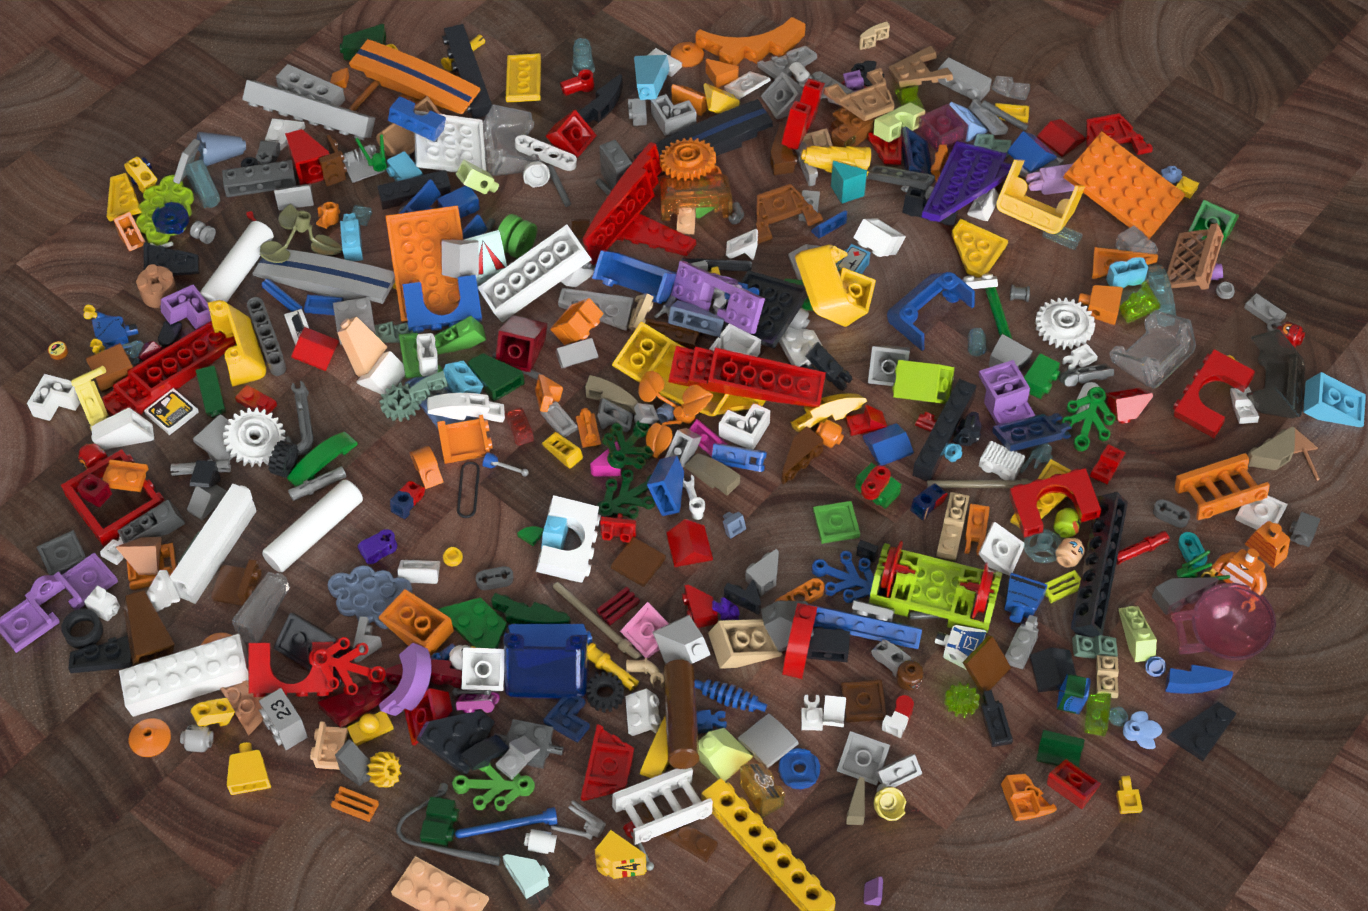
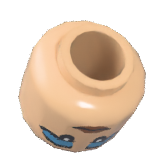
[1055,538,1085,568]

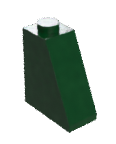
[340,24,386,60]
[467,353,525,402]
[196,366,226,418]

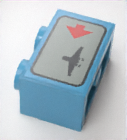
[836,244,871,275]

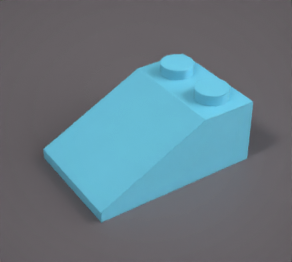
[1303,372,1366,427]

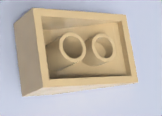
[708,619,782,669]

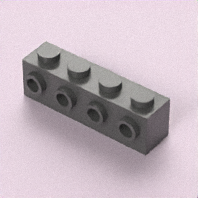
[222,160,297,197]

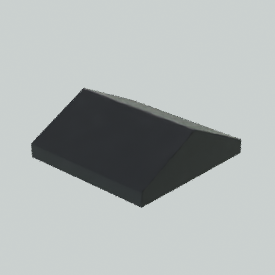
[1029,647,1076,693]

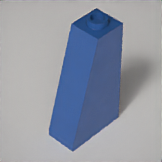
[508,624,593,669]

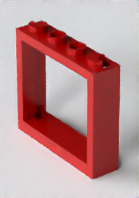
[61,449,164,547]

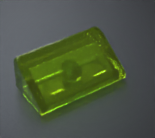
[1084,693,1111,736]

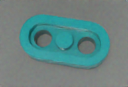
[1178,532,1207,568]

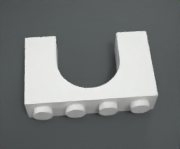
[536,495,601,583]

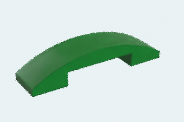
[287,432,358,487]

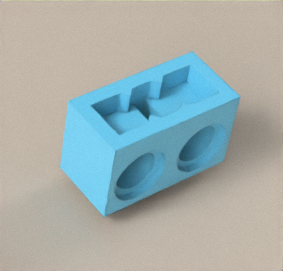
[443,361,483,394]

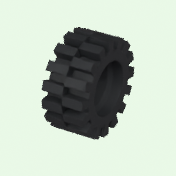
[268,440,299,478]
[586,672,624,713]

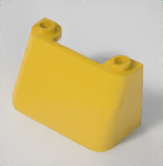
[208,300,266,387]

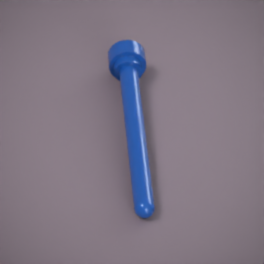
[455,807,558,838]

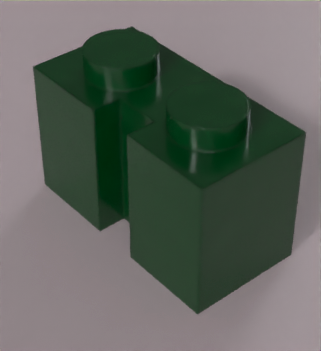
[420,797,459,847]

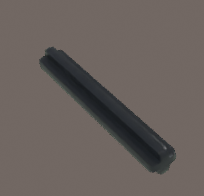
[681,258,752,271]

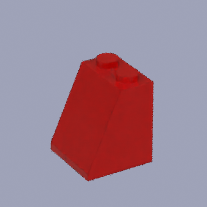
[285,129,329,185]

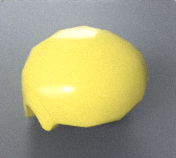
[874,787,906,821]

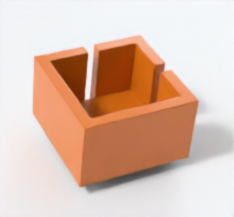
[550,298,603,345]

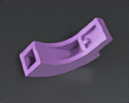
[379,643,431,716]

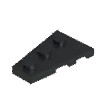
[68,633,132,673]
[1167,702,1237,761]

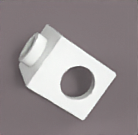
[823,695,846,727]

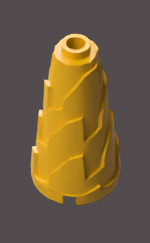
[801,146,871,175]

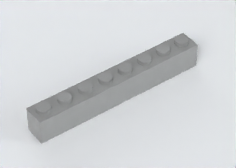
[242,80,375,140]

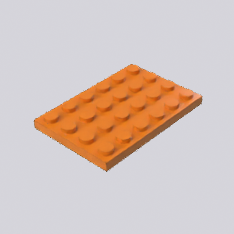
[1063,132,1186,241]
[386,206,463,323]

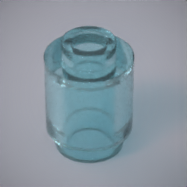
[967,328,987,356]

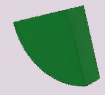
[517,526,544,546]

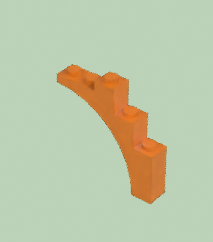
[696,17,806,66]

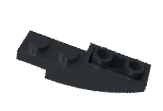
[578,74,623,124]

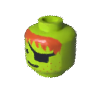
[1053,508,1081,538]

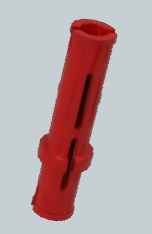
[1116,531,1170,565]

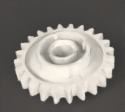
[1035,298,1095,350]
[223,408,286,467]

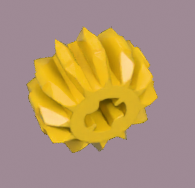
[367,752,402,787]

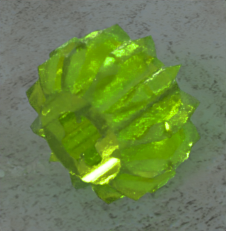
[944,682,980,718]

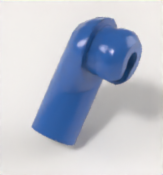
[431,643,456,660]

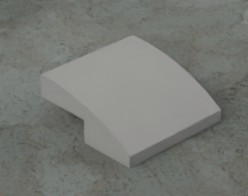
[193,414,233,461]
[738,714,799,769]

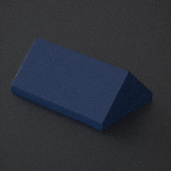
[902,126,932,175]

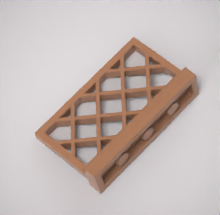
[1163,223,1224,290]

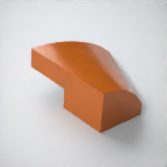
[1001,774,1057,821]

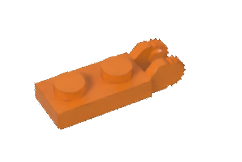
[965,504,990,556]

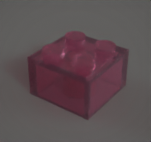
[918,104,968,152]

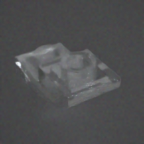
[992,76,1030,101]

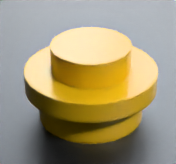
[443,547,463,566]

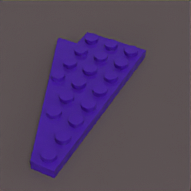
[922,141,1012,222]

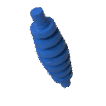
[695,679,768,712]

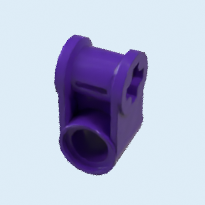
[357,529,397,564]

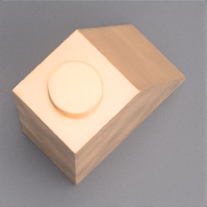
[337,317,387,377]

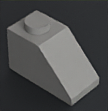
[665,428,702,467]

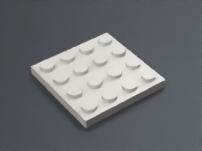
[414,110,486,172]

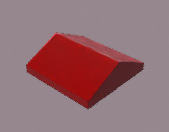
[1037,119,1086,157]
[291,327,339,371]

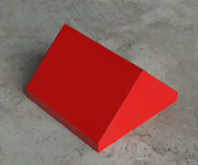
[666,519,713,568]
[1047,759,1101,809]

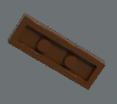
[645,318,699,349]

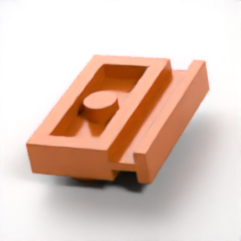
[102,460,149,492]

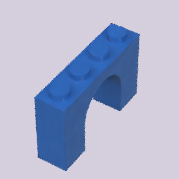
[402,275,482,333]

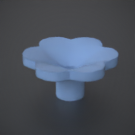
[1161,166,1182,184]

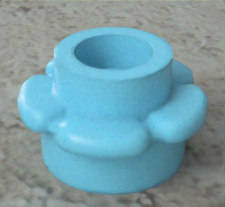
[944,443,962,462]

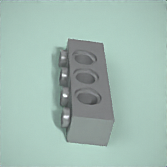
[276,64,345,106]

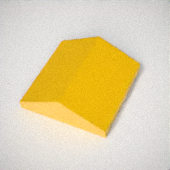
[703,83,740,114]

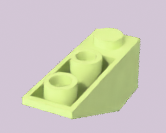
[1119,606,1157,662]

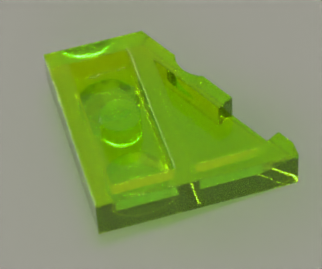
[1119,281,1161,324]

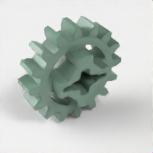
[379,382,422,422]

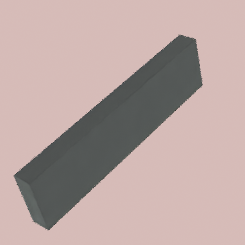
[867,164,935,190]

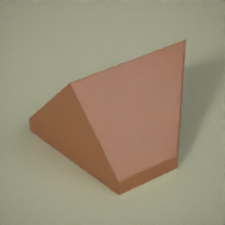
[116,537,162,575]

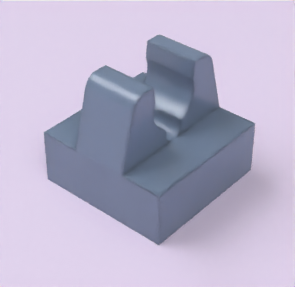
[723,511,746,539]

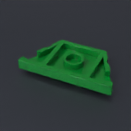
[438,597,507,649]

